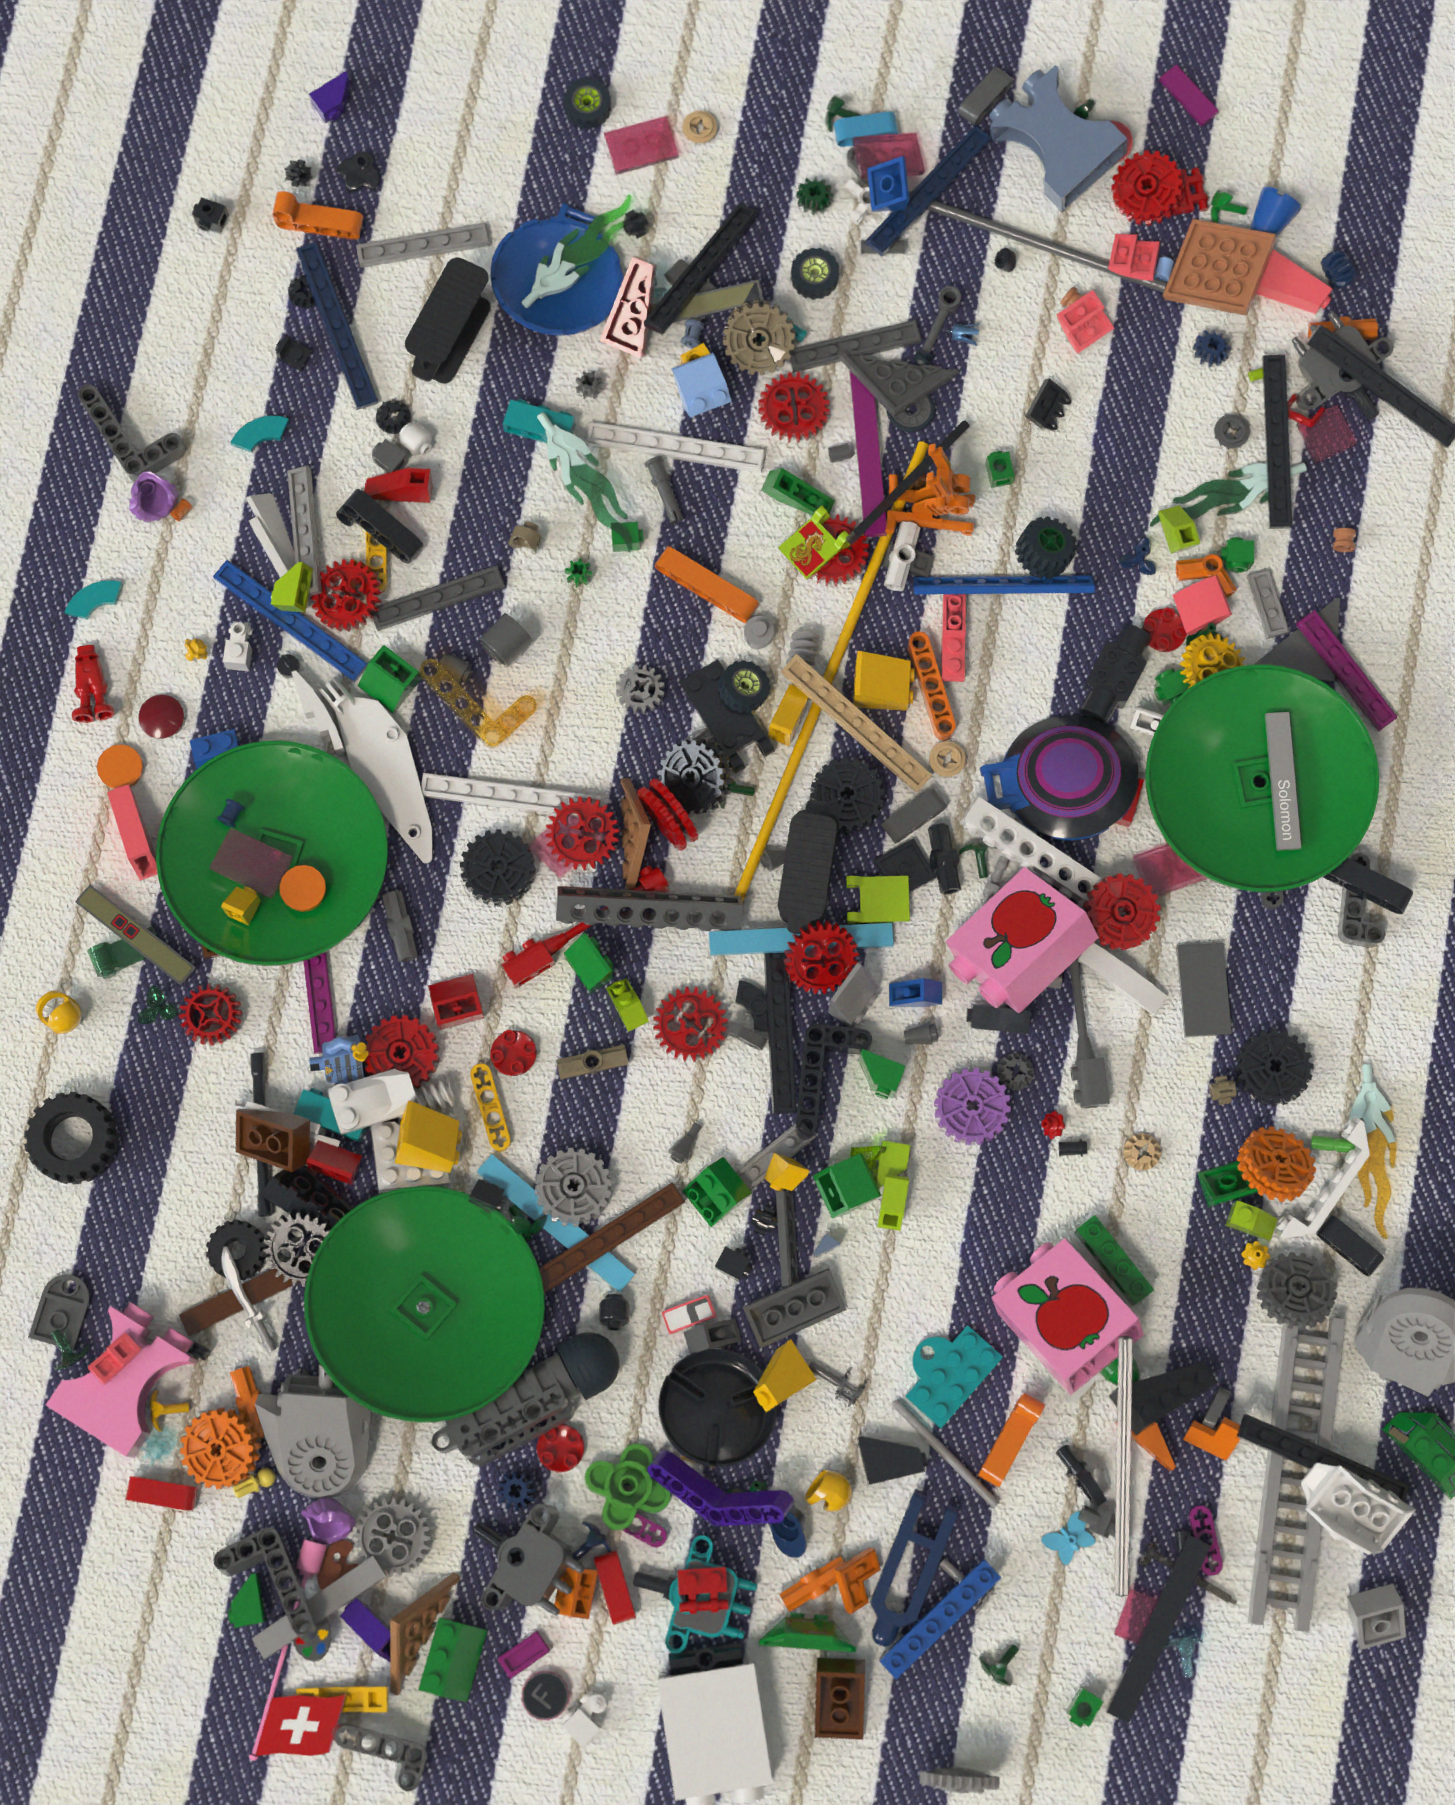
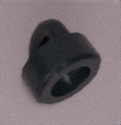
[994,248,1016,272]
[277,654,300,678]

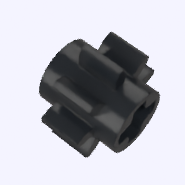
[284,159,312,187]
[622,209,649,239]
[750,1206,778,1236]

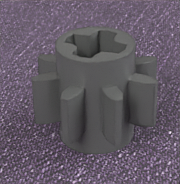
[576,371,602,399]

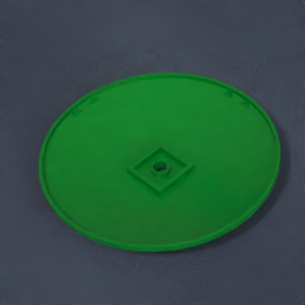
[1146,665,1379,892]
[156,741,388,966]
[304,1186,544,1423]

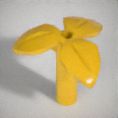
[149,1390,189,1432]

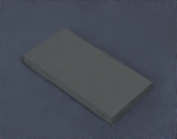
[1176,943,1232,1038]

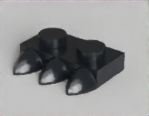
[1025,378,1071,430]

